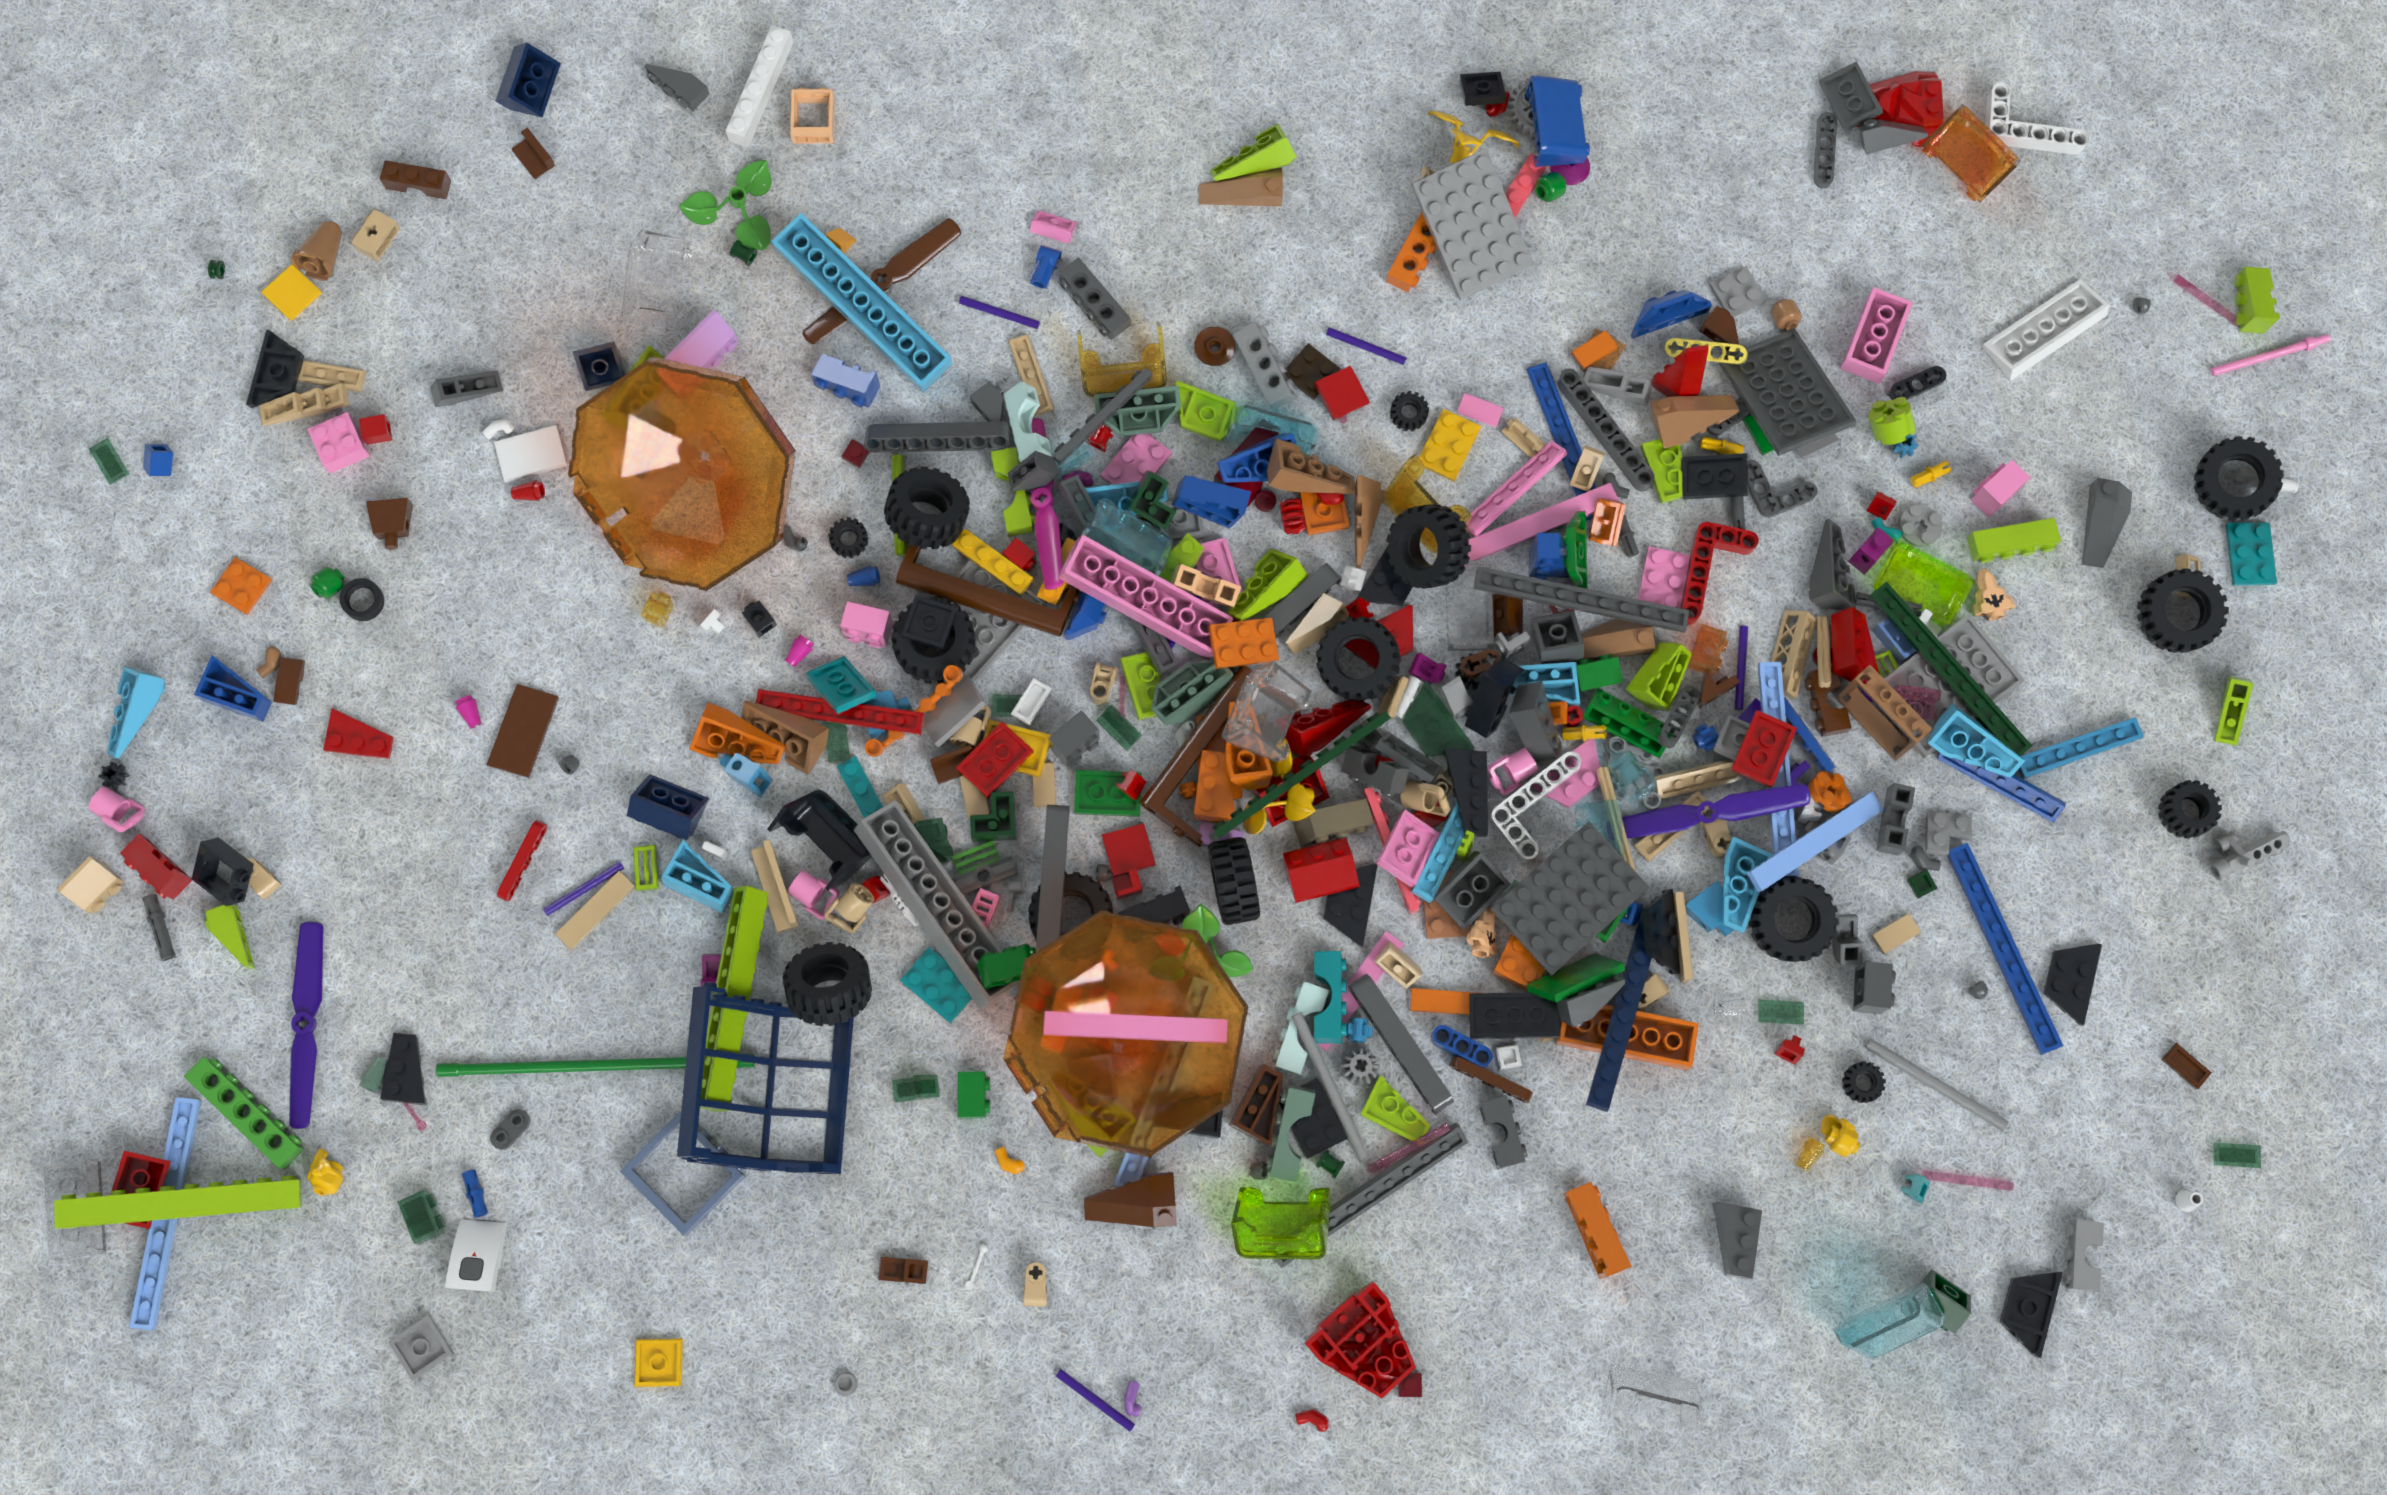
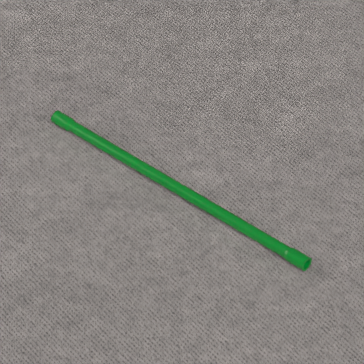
[436,1054,755,1077]

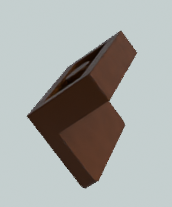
[512,127,555,179]
[1490,594,1523,638]
[930,745,973,785]

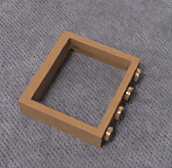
[1835,665,1932,761]

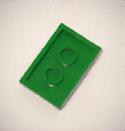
[1074,770,1142,817]

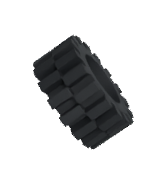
[1390,391,1429,432]
[828,517,868,558]
[1842,1061,1886,1103]

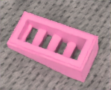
[972,888,1001,929]

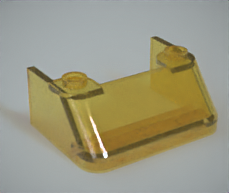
[1076,322,1167,397]

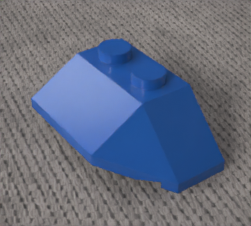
[1630,290,1712,339]
[1064,591,1107,640]

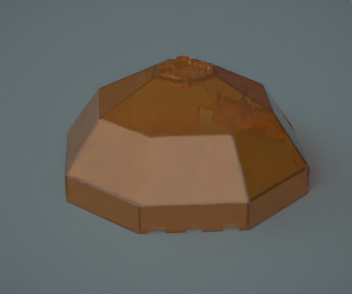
[568,357,796,591]
[1003,910,1249,1158]

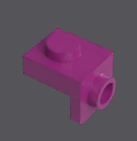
[1408,653,1447,685]
[700,954,722,986]

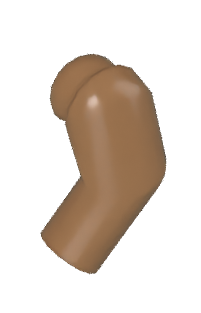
[256,646,281,678]

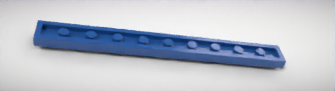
[1947,843,2064,1055]

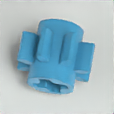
[1892,434,1919,458]
[1347,1018,1373,1043]

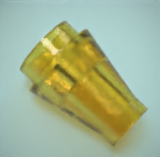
[1796,1136,1825,1172]

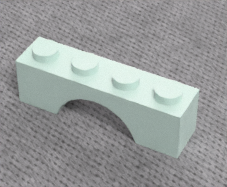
[1003,381,1054,462]
[1272,982,1329,1077]

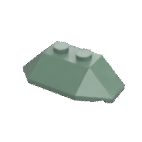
[1094,386,1181,437]
[1151,659,1233,725]

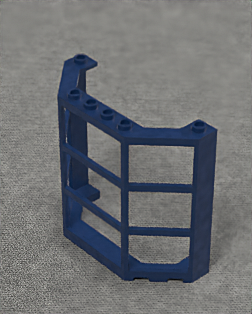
[677,982,854,1175]

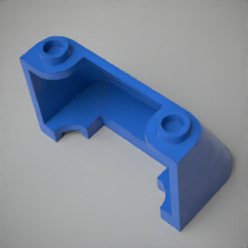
[1525,75,1590,167]

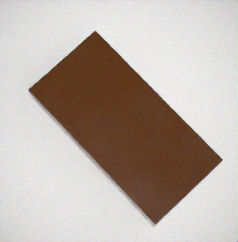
[2161,1043,2212,1090]

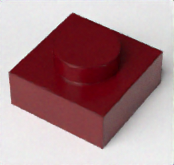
[841,439,870,468]
[1398,1373,1422,1397]

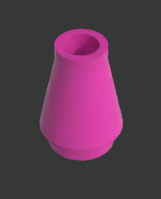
[785,634,814,667]
[455,695,482,729]

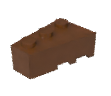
[1229,1064,1283,1147]

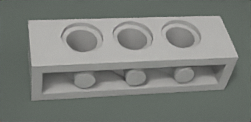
[1233,321,1297,409]

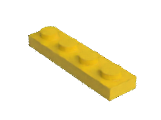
[952,528,1034,597]

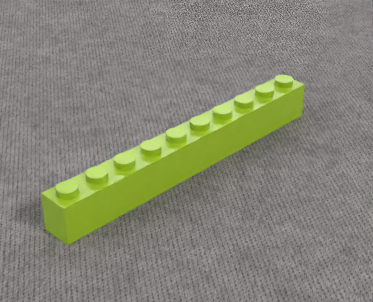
[700,886,768,1112]
[54,1175,302,1229]

